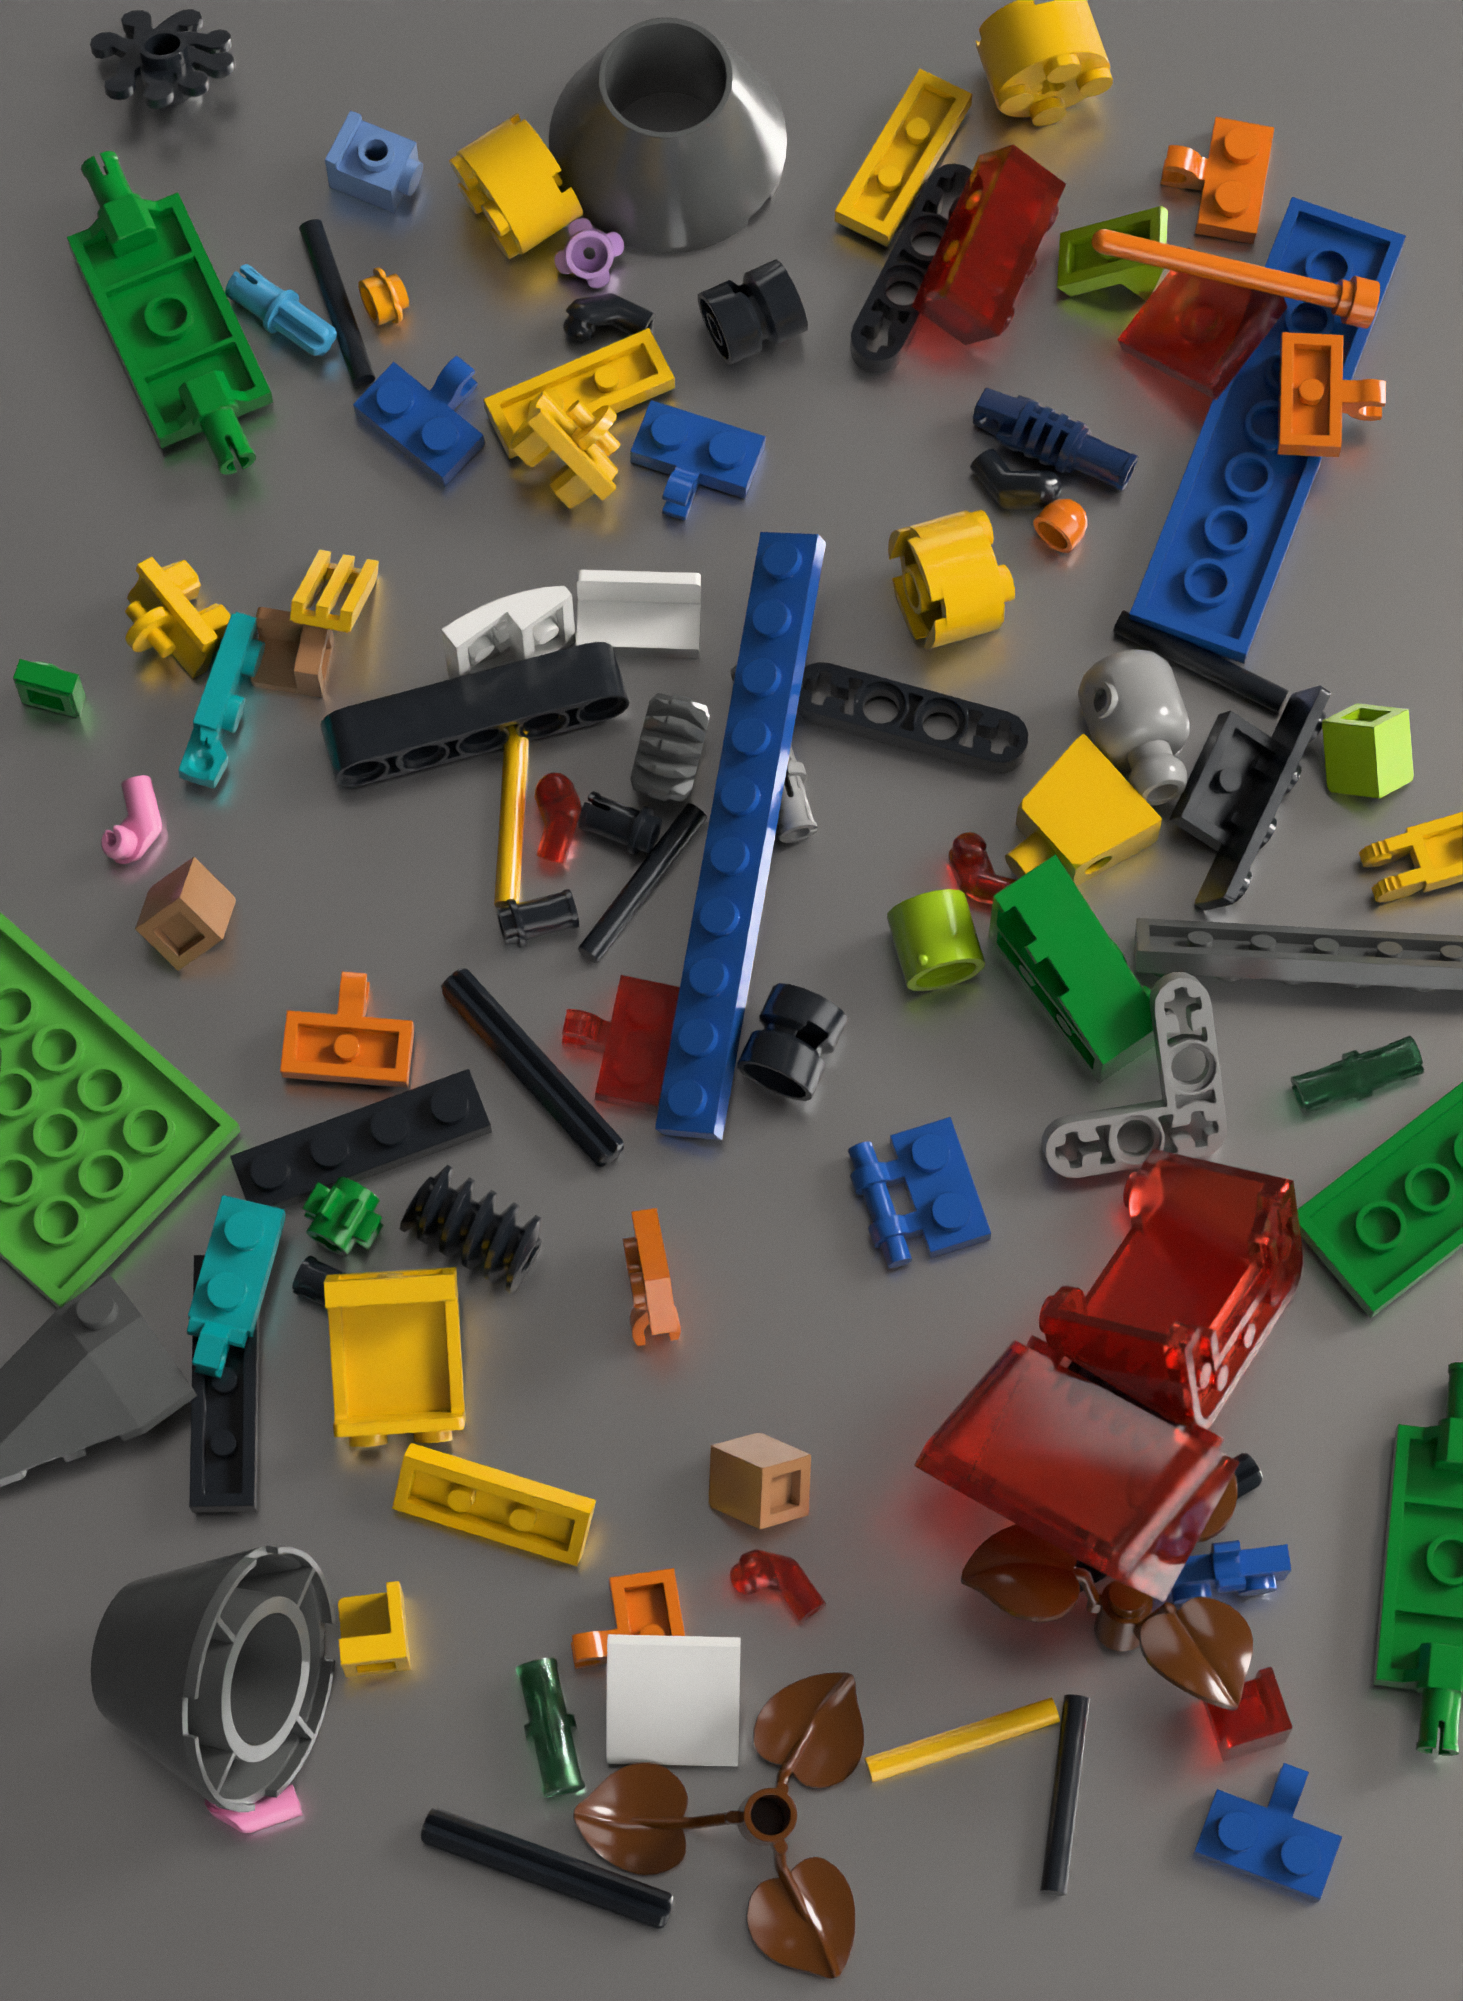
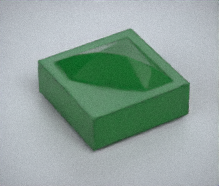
[13,659,86,717]

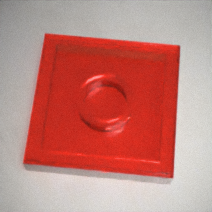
[1117,247,1288,400]

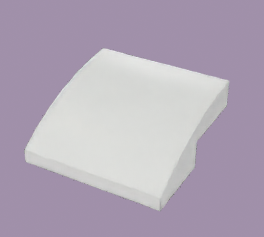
[441,585,576,679]
[606,1634,741,1767]

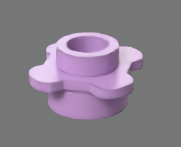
[554,218,624,288]

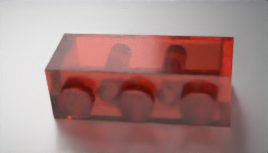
[911,144,1066,345]

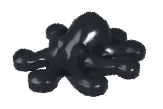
[90,9,235,109]

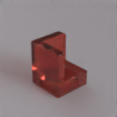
[1203,1667,1293,1762]

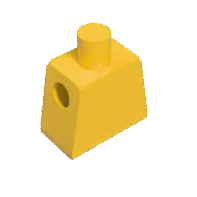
[1005,733,1162,886]

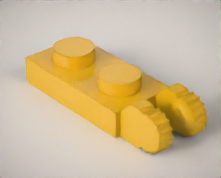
[1358,812,1463,903]

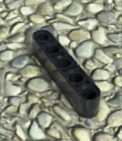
[320,642,630,787]

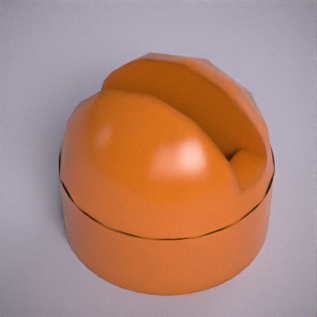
[1033,499,1087,553]

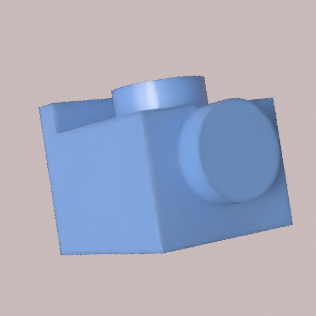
[325,110,423,213]

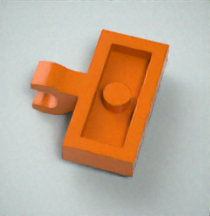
[1160,117,1274,244]
[1277,332,1386,457]
[280,971,415,1088]
[622,1208,681,1346]
[571,1568,685,1669]

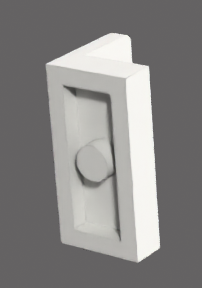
[576,570,701,658]

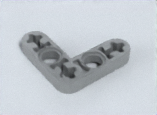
[1041,972,1228,1178]

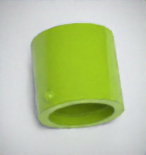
[887,889,985,991]

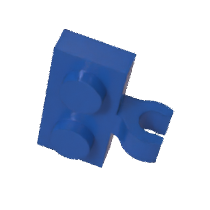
[353,356,485,487]
[630,400,766,521]
[1152,1540,1291,1604]
[1193,1763,1342,1902]

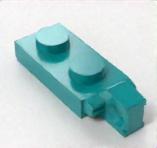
[178,612,265,789]
[187,1195,286,1378]

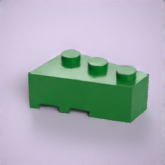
[988,854,1155,1084]

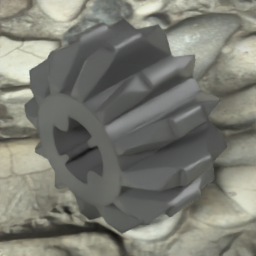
[630,693,710,802]

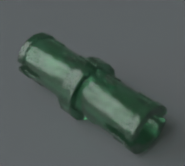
[1291,1036,1424,1115]
[516,1658,585,1798]

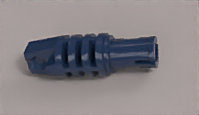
[973,388,1139,492]

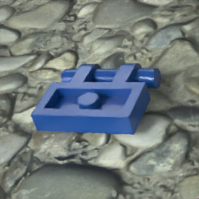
[848,1117,991,1269]

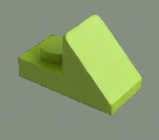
[1057,206,1168,300]

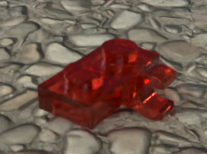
[562,975,680,1113]

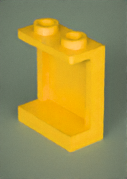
[324,1267,466,1447]

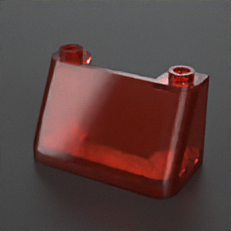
[1039,1149,1303,1432]
[914,1335,1240,1602]

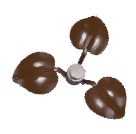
[961,1446,1253,1711]
[573,1672,864,1979]

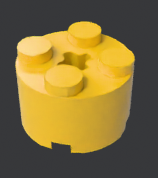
[975,0,1113,126]
[449,113,583,260]
[888,510,1015,650]

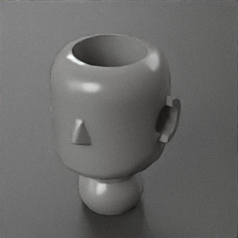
[1078,649,1190,805]

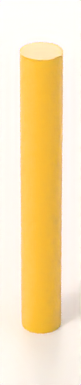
[494,726,529,908]
[864,1697,1060,1783]

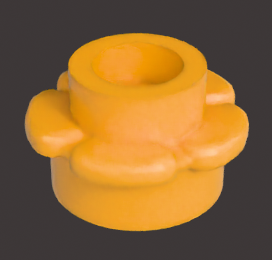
[358,267,409,326]

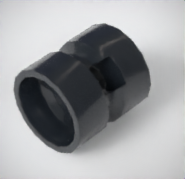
[697,259,808,365]
[737,983,847,1101]

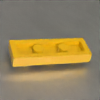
[834,68,972,247]
[483,328,675,459]
[392,1443,596,1566]

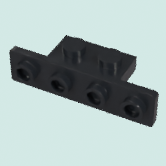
[1169,685,1331,911]

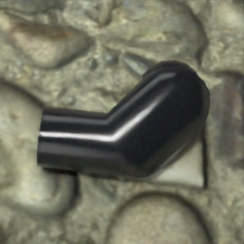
[563,293,656,342]
[970,448,1062,510]

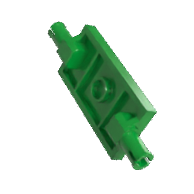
[67,151,273,475]
[1373,1362,1463,1756]

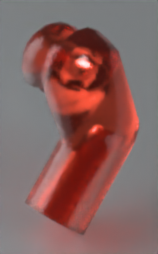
[534,772,582,864]
[948,832,1016,905]
[730,1549,826,1622]

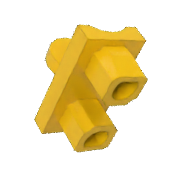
[511,391,620,509]
[125,557,231,679]

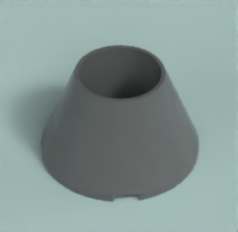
[548,18,787,253]
[91,1544,336,1812]

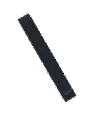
[850,163,981,374]
[797,662,1029,774]

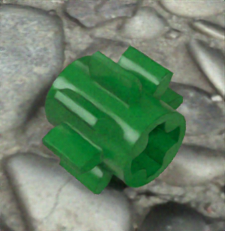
[302,1177,384,1257]

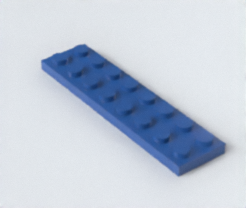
[1129,197,1406,664]

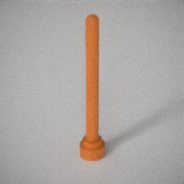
[1091,229,1380,329]

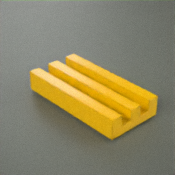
[290,550,379,633]

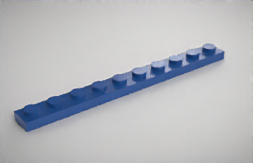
[655,532,826,1140]

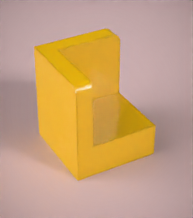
[338,1581,411,1678]

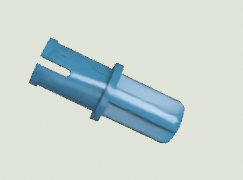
[225,264,337,356]

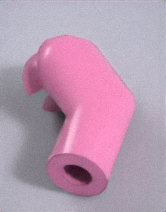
[101,775,162,864]
[205,1784,303,1833]

